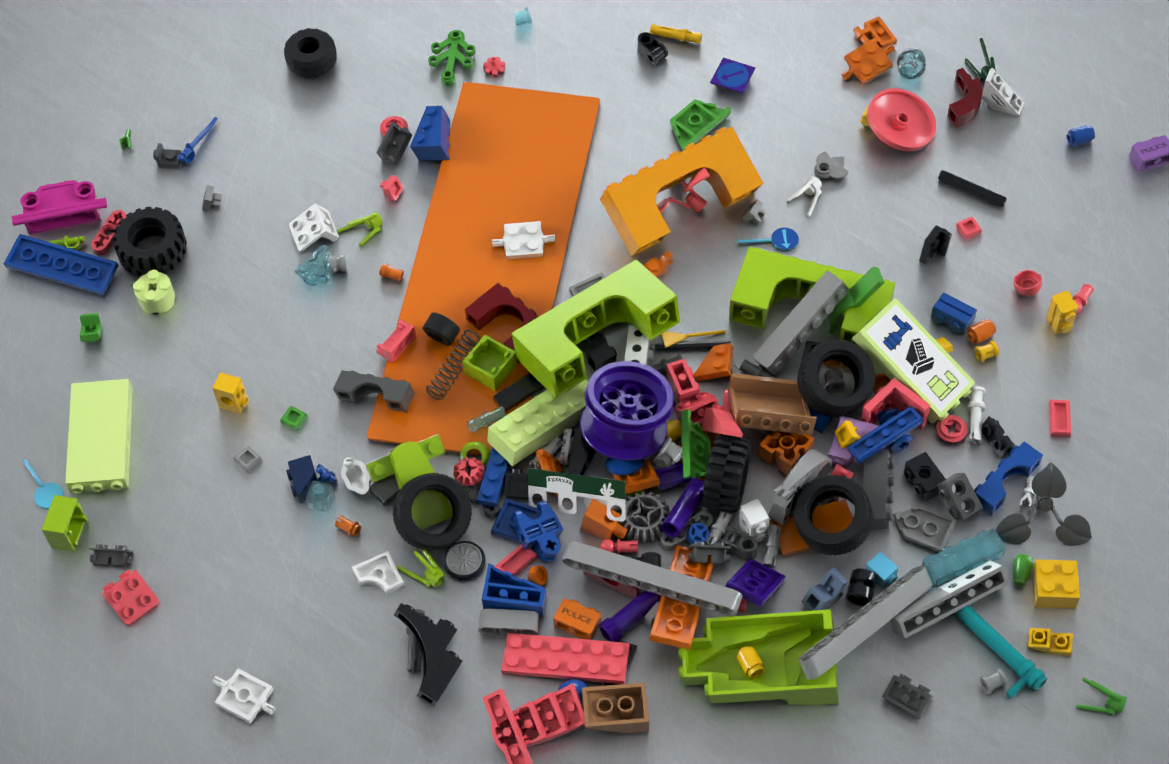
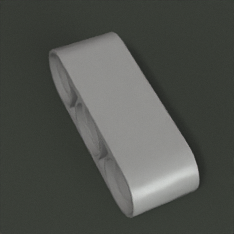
[478,609,539,636]

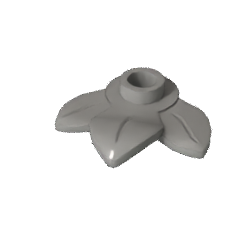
[814,151,848,179]

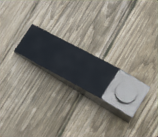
[567,424,596,500]

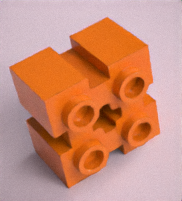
[758,431,815,475]

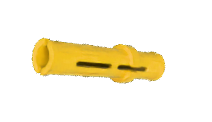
[650,24,702,44]

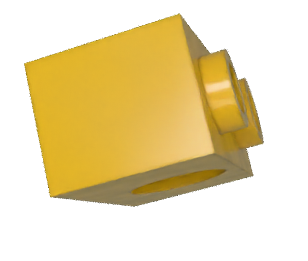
[212,372,248,414]

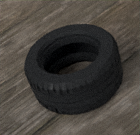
[797,339,876,417]
[392,473,472,551]
[793,475,873,556]

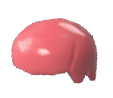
[1013,270,1042,297]

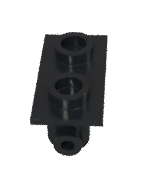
[982,416,1015,459]

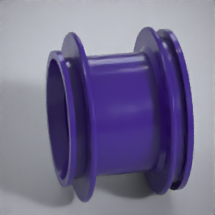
[580,361,674,461]

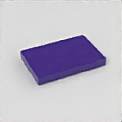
[725,558,786,607]

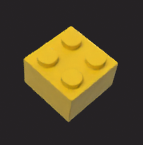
[1032,559,1080,609]

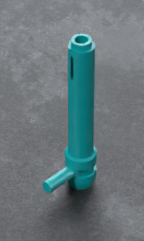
[956,605,1048,699]

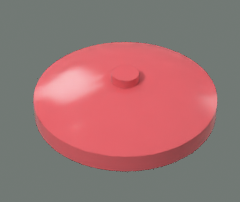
[867,88,936,151]

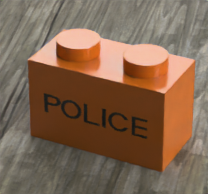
[553,598,602,640]

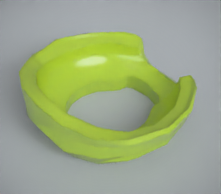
[460,441,491,470]

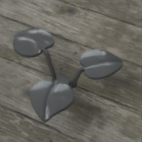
[995,462,1092,545]

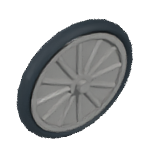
[443,541,486,579]

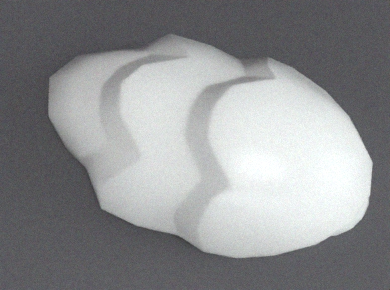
[341,457,371,496]

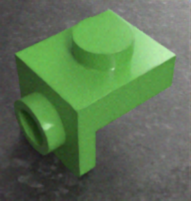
[79,313,102,342]

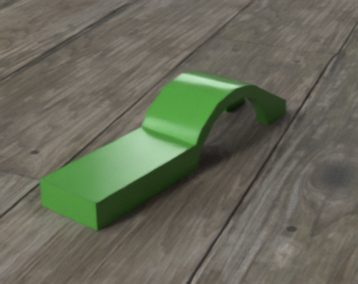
[824,267,885,334]

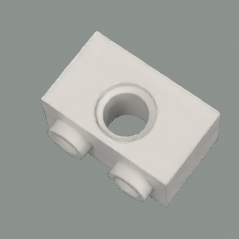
[739,499,769,543]

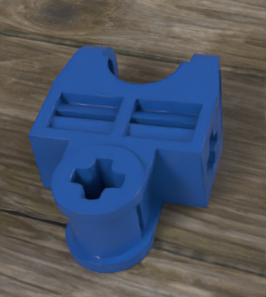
[513,501,563,562]

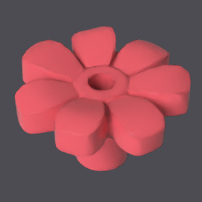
[483,57,505,77]

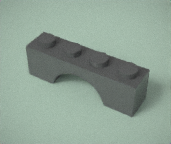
[333,370,415,412]

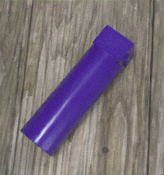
[661,478,704,537]
[598,590,662,642]

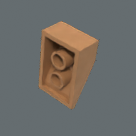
[582,682,649,733]

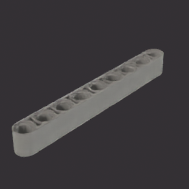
[562,541,743,616]
[798,565,933,680]

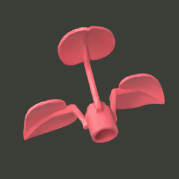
[657,168,710,213]

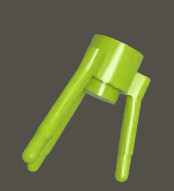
[337,212,383,246]
[397,550,445,588]

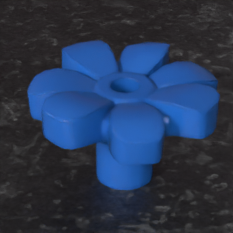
[316,464,337,486]

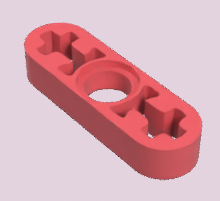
[91,210,126,256]

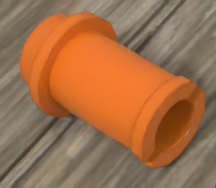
[379,264,404,282]
[335,515,361,537]

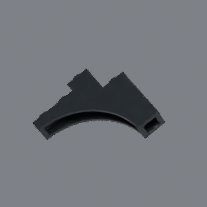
[394,603,463,707]

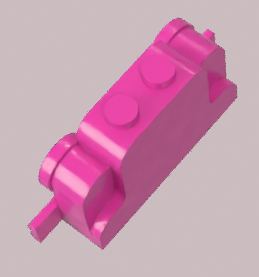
[12,180,107,234]

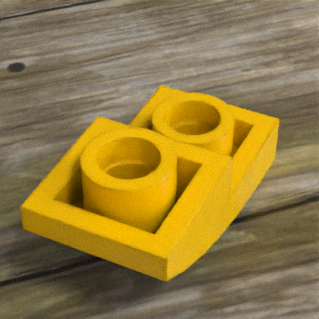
[1028,628,1073,656]

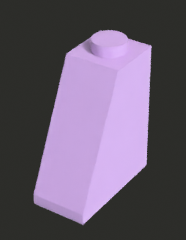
[828,415,879,469]

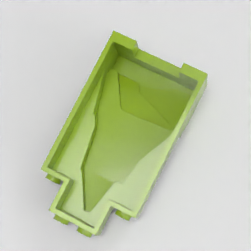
[679,609,839,705]

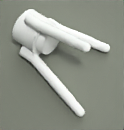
[787,176,822,217]

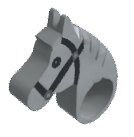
[768,449,832,526]

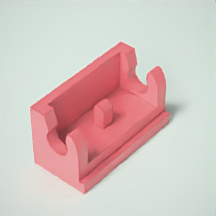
[376,320,416,363]

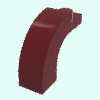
[947,68,983,128]

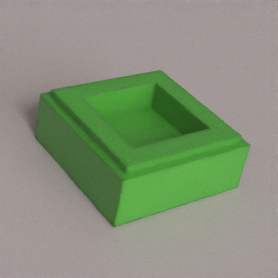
[280,406,307,431]

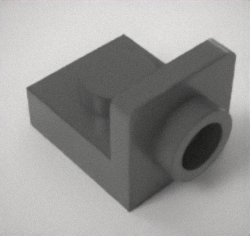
[153,143,182,168]

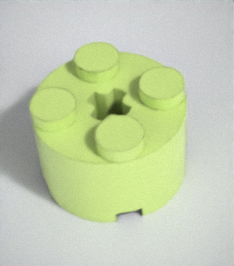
[133,270,175,314]

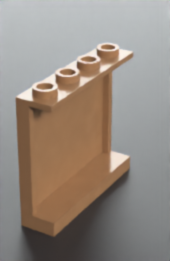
[728,373,817,435]

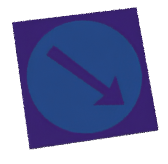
[710,57,756,94]

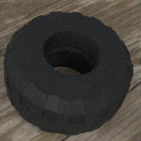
[284,28,337,78]

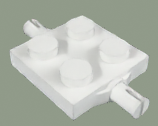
[492,221,555,260]
[212,668,276,724]

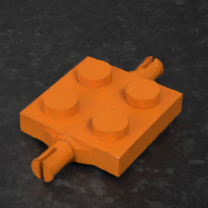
[841,39,895,85]

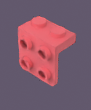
[100,569,159,625]

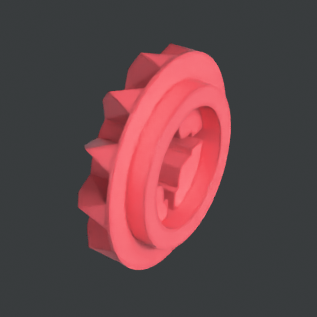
[380,116,408,137]
[936,415,968,444]
[453,456,485,486]

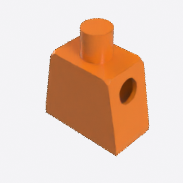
[580,499,629,540]

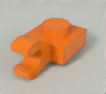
[643,251,673,278]

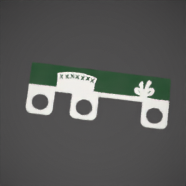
[528,468,626,522]

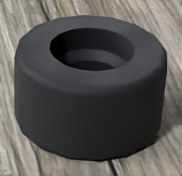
[422,313,460,346]

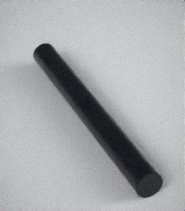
[655,340,731,351]

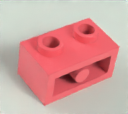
[667,359,700,404]
[673,392,719,424]

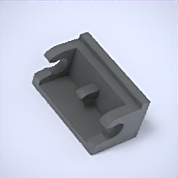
[376,122,412,166]
[370,474,399,505]

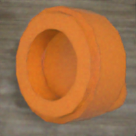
[528,565,548,586]

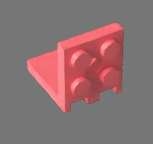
[861,378,931,430]

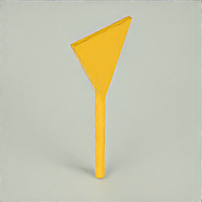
[661,330,726,348]

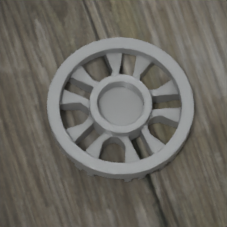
[560,428,572,465]

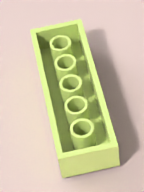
[487,380,589,466]

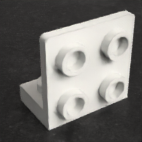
[289,204,339,252]

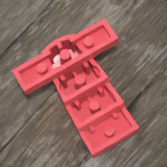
[482,684,585,764]

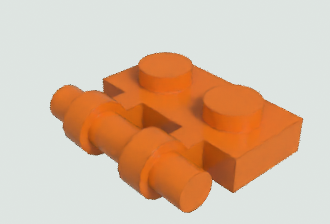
[853,17,897,49]

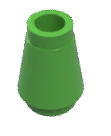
[1013,554,1034,586]

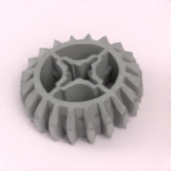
[618,491,670,543]

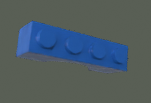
[974,441,1043,516]

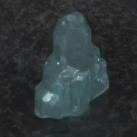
[295,245,332,286]

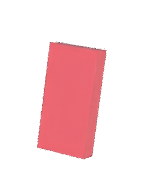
[1049,399,1071,437]
[495,544,538,577]

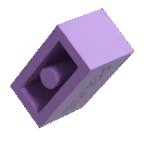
[1129,135,1169,172]

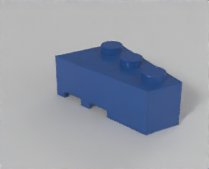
[410,106,450,161]
[481,563,547,618]

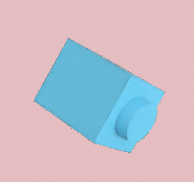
[866,552,898,589]

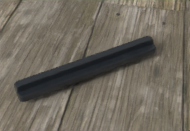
[938,170,1007,207]

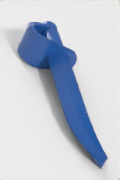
[177,117,218,163]

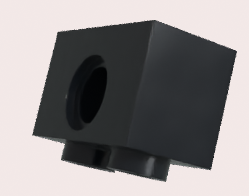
[904,452,946,502]

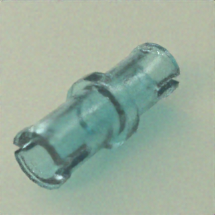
[467,406,507,433]

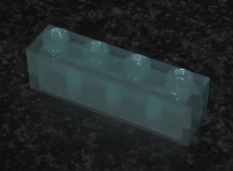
[922,528,1006,589]

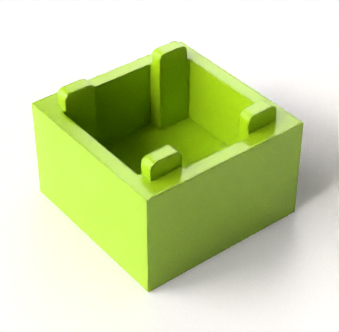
[462,335,517,391]
[41,495,88,552]

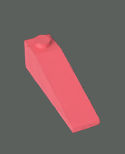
[702,404,743,438]

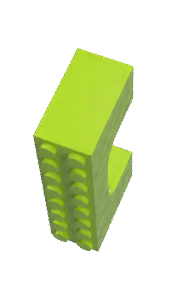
[729,247,896,355]
[511,260,680,398]

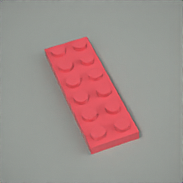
[501,633,630,684]

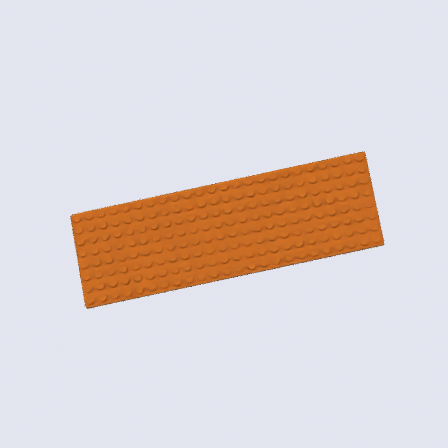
[367,82,600,456]

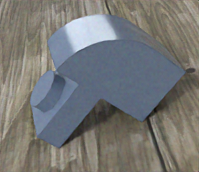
[801,568,848,611]

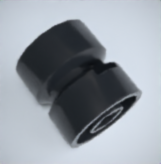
[845,568,878,607]

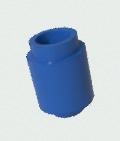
[1066,125,1095,147]

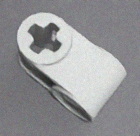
[653,437,683,468]

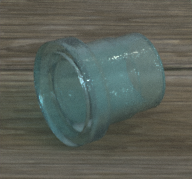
[513,7,532,25]

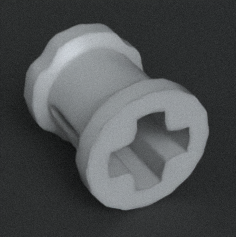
[980,668,1008,694]

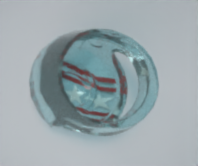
[897,48,926,79]

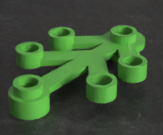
[428,30,476,86]

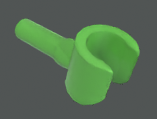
[119,129,132,149]

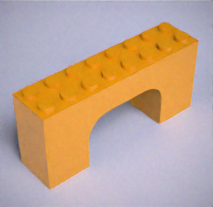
[600,127,764,256]

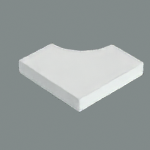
[352,551,405,594]

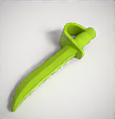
[46,235,86,251]

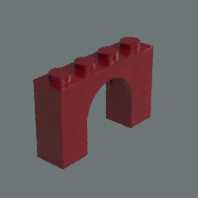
[465,283,538,364]

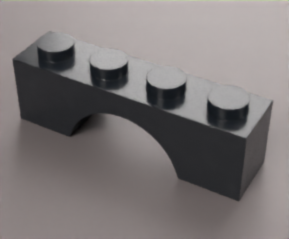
[586,332,617,372]

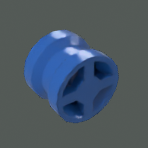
[686,523,709,544]

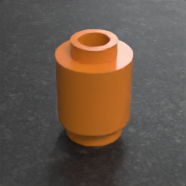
[966,319,996,345]

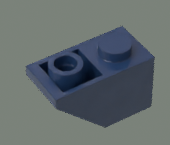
[286,455,317,503]

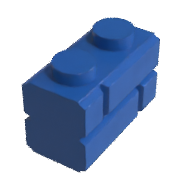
[931,292,977,334]

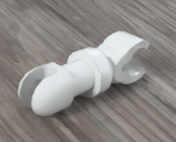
[1020,476,1035,511]

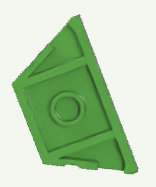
[670,99,731,151]
[681,409,711,479]

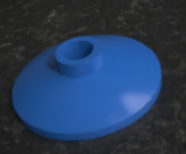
[605,457,645,475]

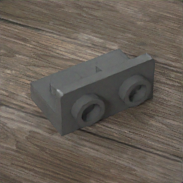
[882,674,933,718]

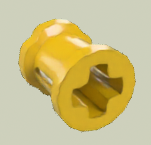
[974,340,1000,363]

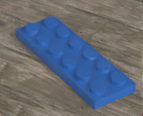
[3,234,119,296]

